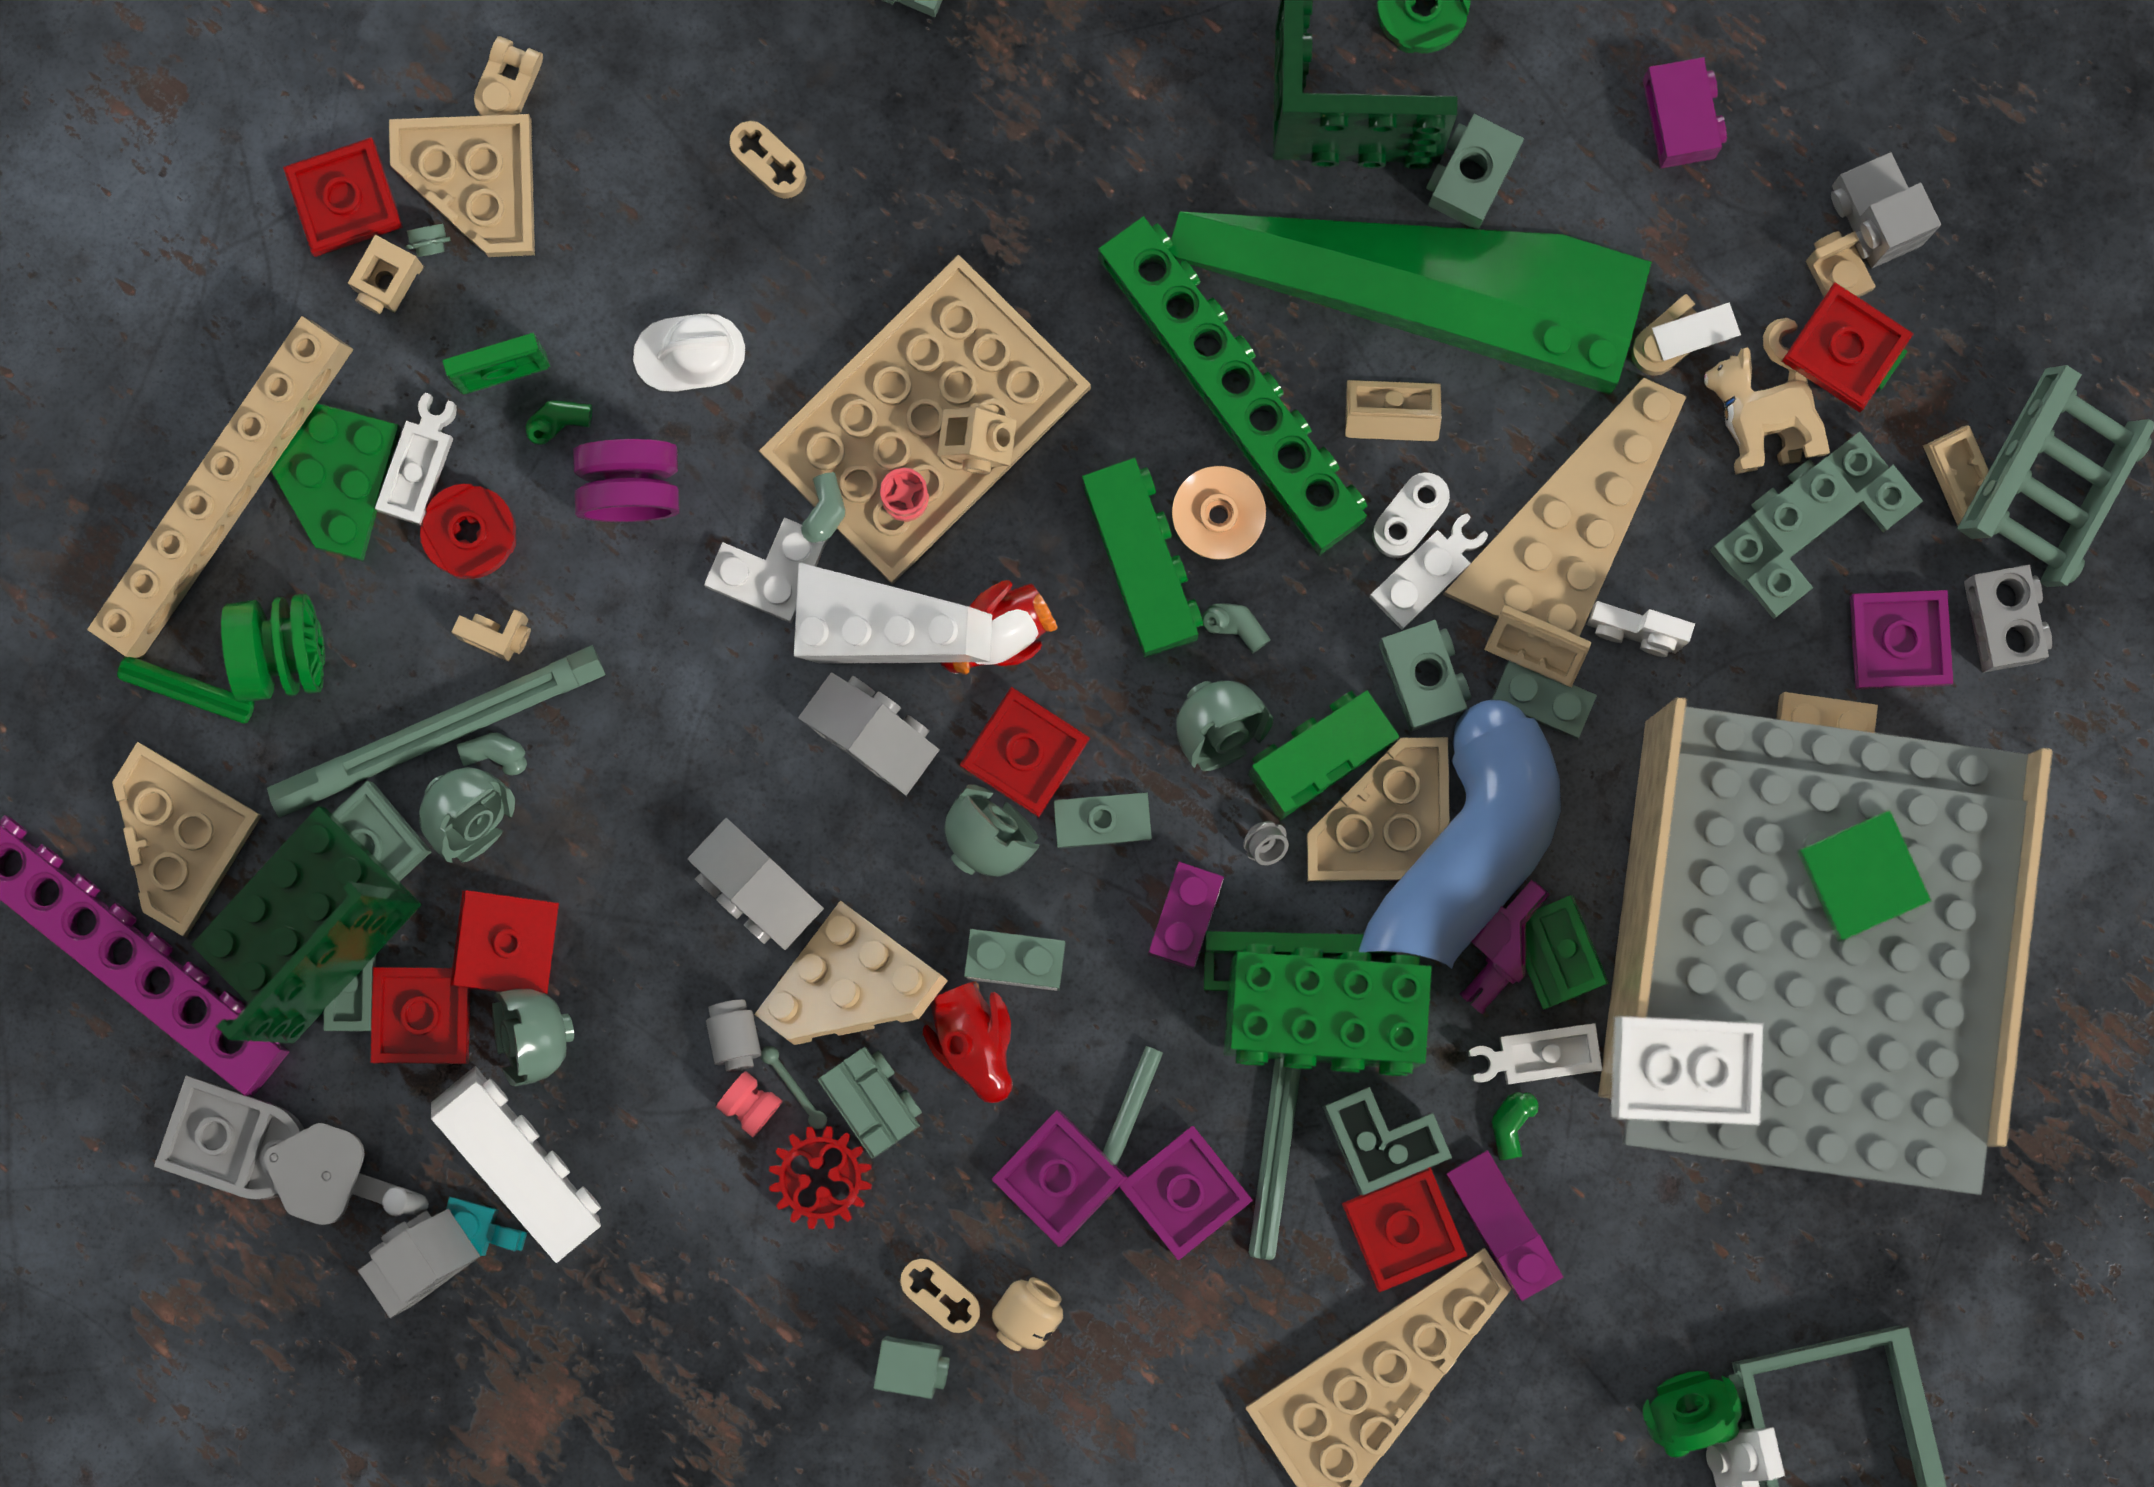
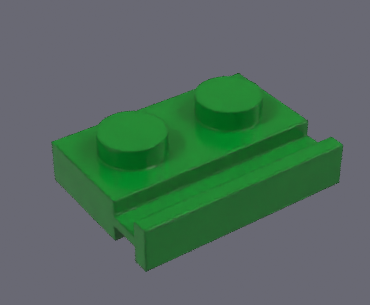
[1526,895,1609,1010]

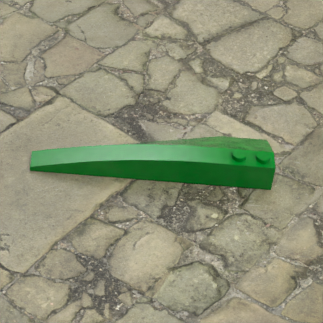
[1169,211,1651,395]

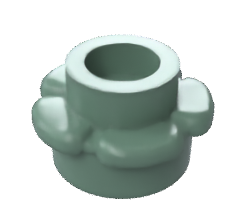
[405,223,451,257]

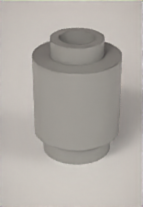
[706,999,761,1072]

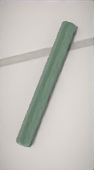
[1249,1059,1301,1260]

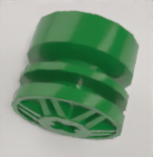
[221,594,325,703]

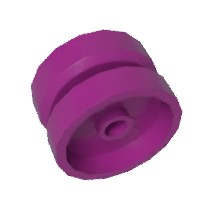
[573,439,680,522]

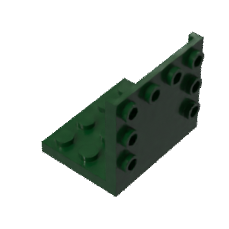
[1273,0,1457,169]
[191,806,422,1043]

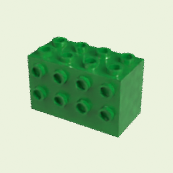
[1224,944,1432,1076]

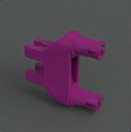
[1460,880,1550,1014]

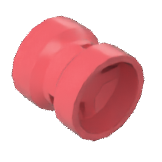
[880,468,929,522]
[716,1071,783,1137]

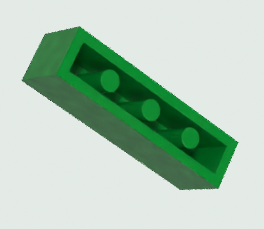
[1082,458,1204,659]

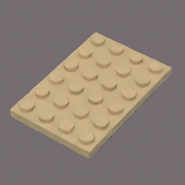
[759,255,1091,585]

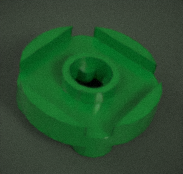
[1376,0,1470,53]
[1643,1371,1742,1457]

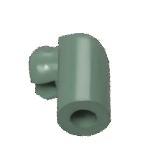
[801,472,846,543]
[1202,603,1271,653]
[457,732,527,776]

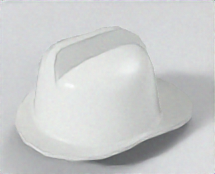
[633,314,745,392]

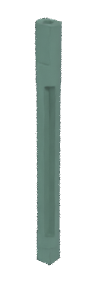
[267,645,606,818]

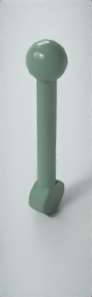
[760,1046,827,1130]

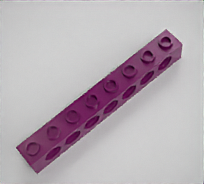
[0,815,290,1096]

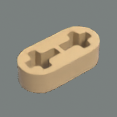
[729,121,806,199]
[900,1258,981,1333]

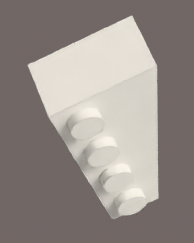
[794,562,992,664]
[431,1066,601,1263]

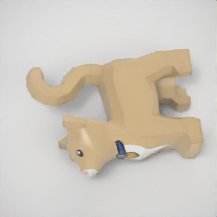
[1704,318,1830,474]

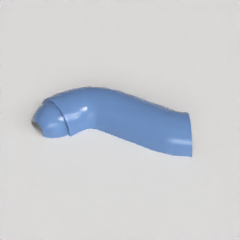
[1359,700,1561,969]

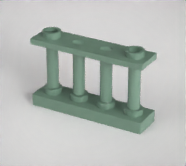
[1957,365,2154,587]

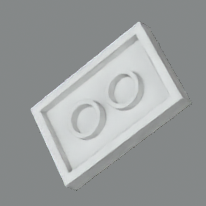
[1611,1017,1763,1125]

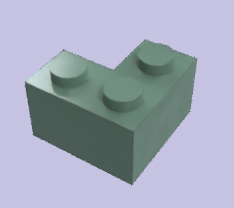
[1322,1087,1452,1195]

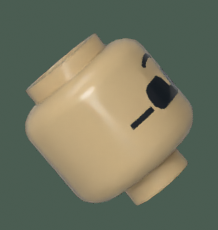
[992,1277,1063,1351]

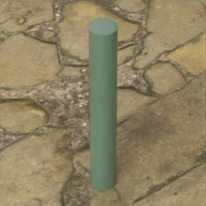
[1103,1046,1163,1166]

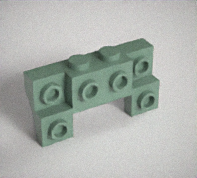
[1710,432,1923,619]

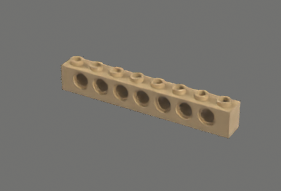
[87,316,354,659]

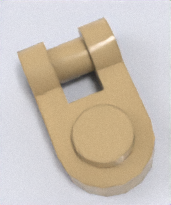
[474,36,543,116]
[1631,294,1697,376]

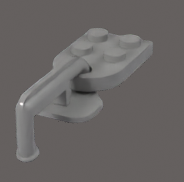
[154,1076,429,1225]

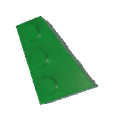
[1248,690,1400,821]

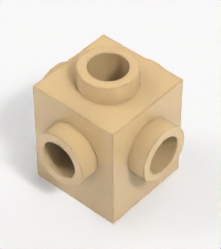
[937,403,1017,474]

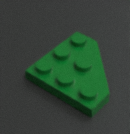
[271,403,401,562]

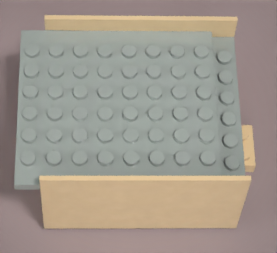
[1598,692,2052,1195]

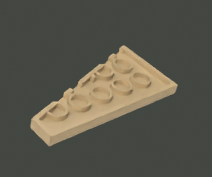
[1443,378,1686,637]
[1245,1248,1512,1487]

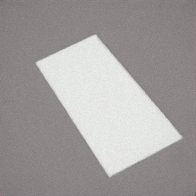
[1652,303,1741,361]

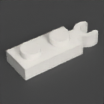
[375,393,457,526]
[1370,514,1488,630]
[1467,1023,1603,1085]

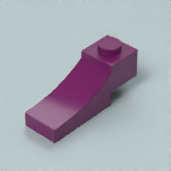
[1445,1150,1564,1301]

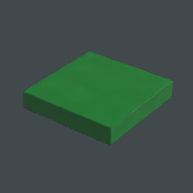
[442,332,550,395]
[1797,810,1931,942]

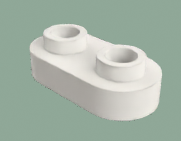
[1372,473,1450,558]

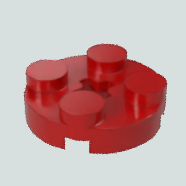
[420,484,516,579]

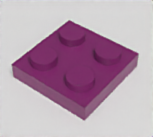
[1850,590,1953,690]
[991,1110,1128,1247]
[1119,1125,1253,1261]

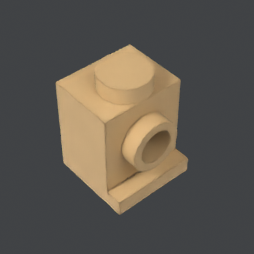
[348,235,424,314]

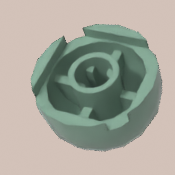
[1176,681,1273,771]
[419,767,515,863]
[944,784,1040,877]
[492,989,574,1087]

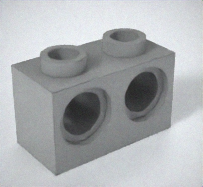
[1964,565,2052,673]

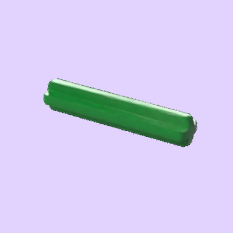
[117,656,255,724]

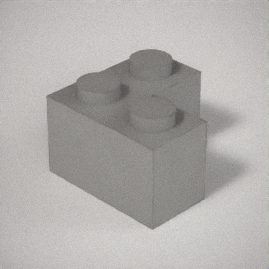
[1831,152,1941,269]
[798,672,939,796]
[687,818,824,950]
[358,1209,480,1318]

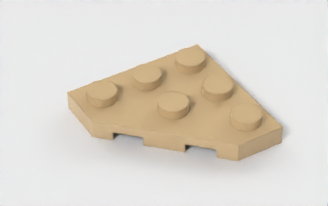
[389,114,535,257]
[1306,737,1450,882]
[112,742,262,937]
[754,901,948,1045]

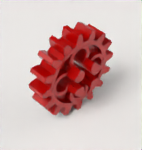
[769,1126,873,1230]

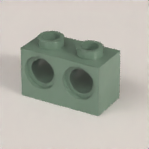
[874,1336,950,1399]

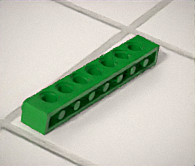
[1098,216,1368,556]

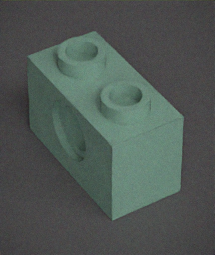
[1426,114,1524,229]
[1378,620,1471,732]

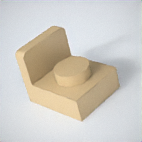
[1806,231,1876,297]
[452,609,531,662]

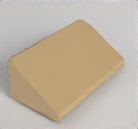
[1345,380,1441,441]

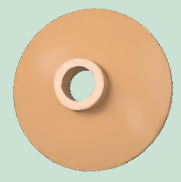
[1172,466,1266,560]

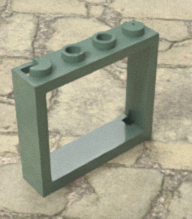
[1728,1325,1947,1487]

